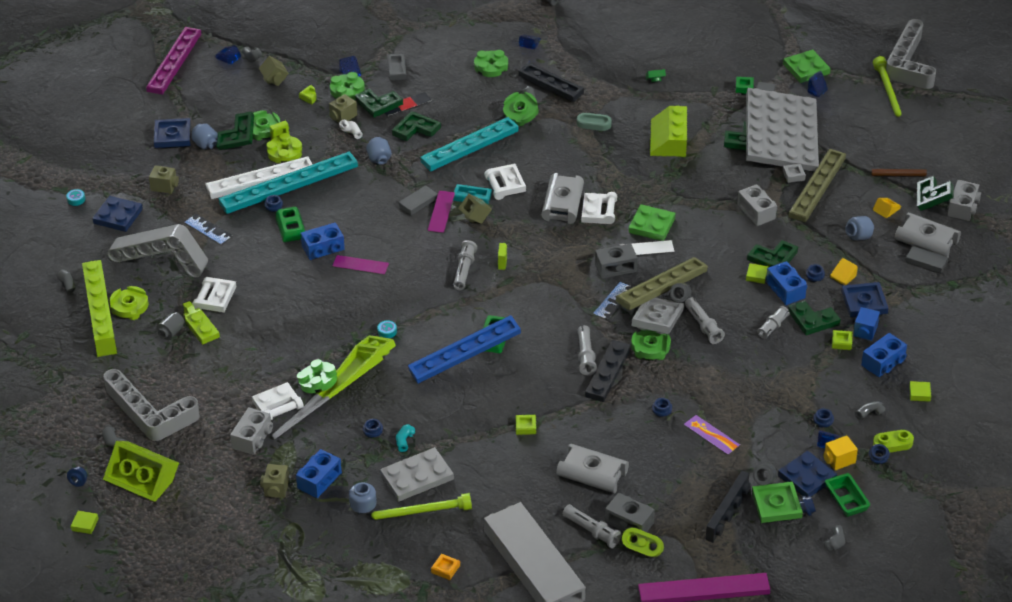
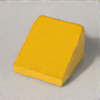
[873,198,901,218]
[830,258,858,285]

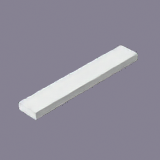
[205,157,313,199]

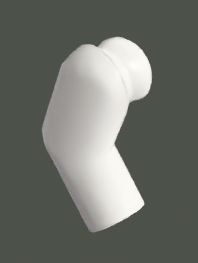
[339,119,363,139]

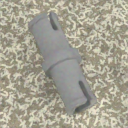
[757,306,790,339]

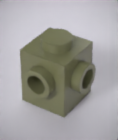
[259,56,289,86]
[329,94,357,123]
[149,166,179,194]
[458,193,492,224]
[260,464,289,498]

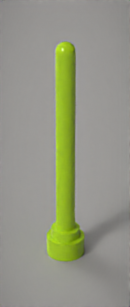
[873,56,902,117]
[371,493,472,520]

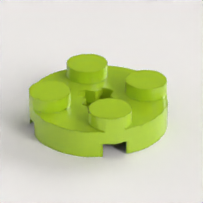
[266,133,302,164]
[110,286,149,320]

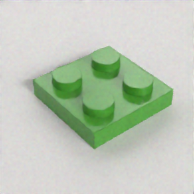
[783,50,831,83]
[629,205,676,241]
[752,482,803,523]

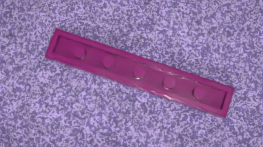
[146,27,201,95]
[638,573,770,602]

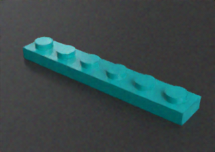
[420,117,519,172]

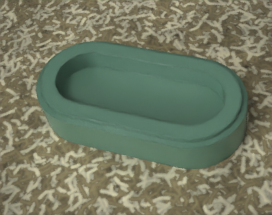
[577,113,612,131]

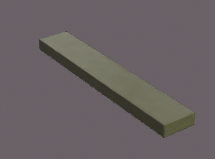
[789,149,846,222]
[616,257,708,311]

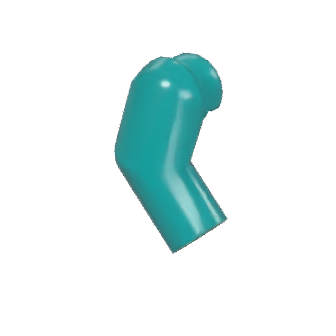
[396,424,415,452]

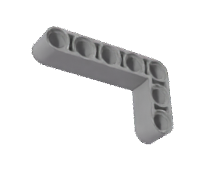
[886,19,936,89]
[107,224,208,277]
[104,369,200,441]

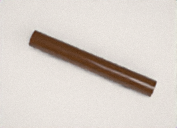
[871,169,927,177]

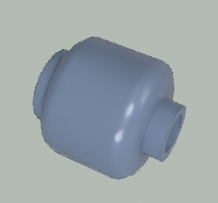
[191,123,218,150]
[366,137,392,165]
[845,216,874,241]
[349,482,377,513]

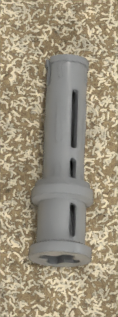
[453,240,477,290]
[684,297,725,344]
[578,325,597,375]
[563,504,621,548]

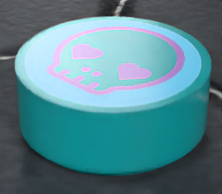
[66,189,85,206]
[377,320,397,338]

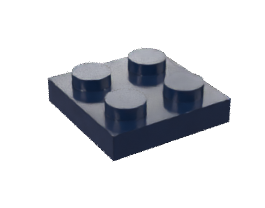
[154,118,191,148]
[92,196,143,232]
[841,282,889,317]
[778,451,837,497]

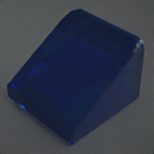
[519,34,541,49]
[215,45,241,64]
[339,56,361,76]
[808,71,828,97]
[817,430,840,448]

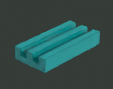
[453,184,492,205]

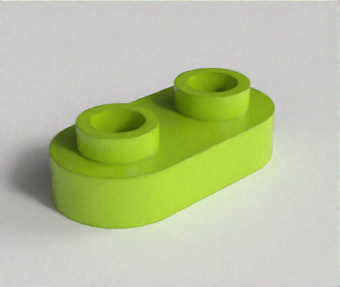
[873,430,914,453]
[622,528,664,557]

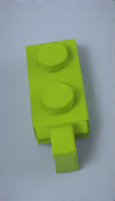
[183,301,220,345]

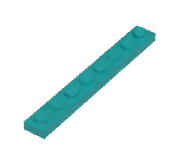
[219,151,358,214]

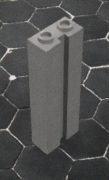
[484,502,586,602]

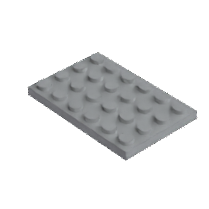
[746,88,819,172]

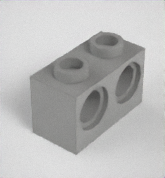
[948,180,981,221]
[737,184,777,226]
[230,407,273,455]

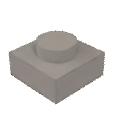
[783,163,806,183]

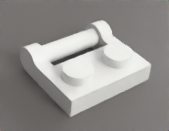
[484,164,526,200]
[581,192,617,224]
[192,277,236,312]
[252,382,304,420]

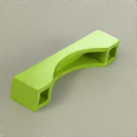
[82,260,117,357]

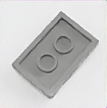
[631,297,684,334]
[380,447,454,501]

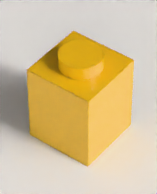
[823,436,858,471]

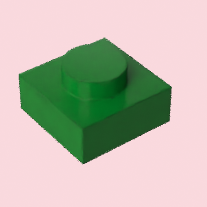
[646,69,666,82]
[736,77,754,94]

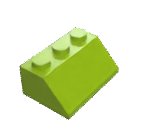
[650,106,687,157]
[103,441,179,501]

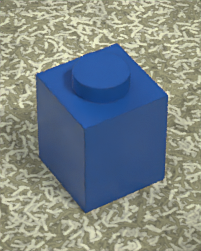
[853,307,880,341]

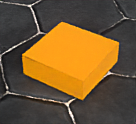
[431,554,460,580]

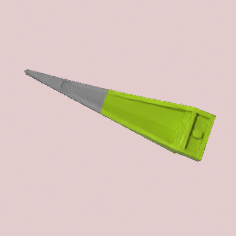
[272,335,396,440]

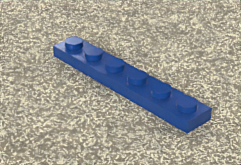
[408,315,521,383]

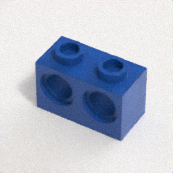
[301,222,345,260]
[766,261,807,305]
[861,333,907,377]
[296,449,342,498]

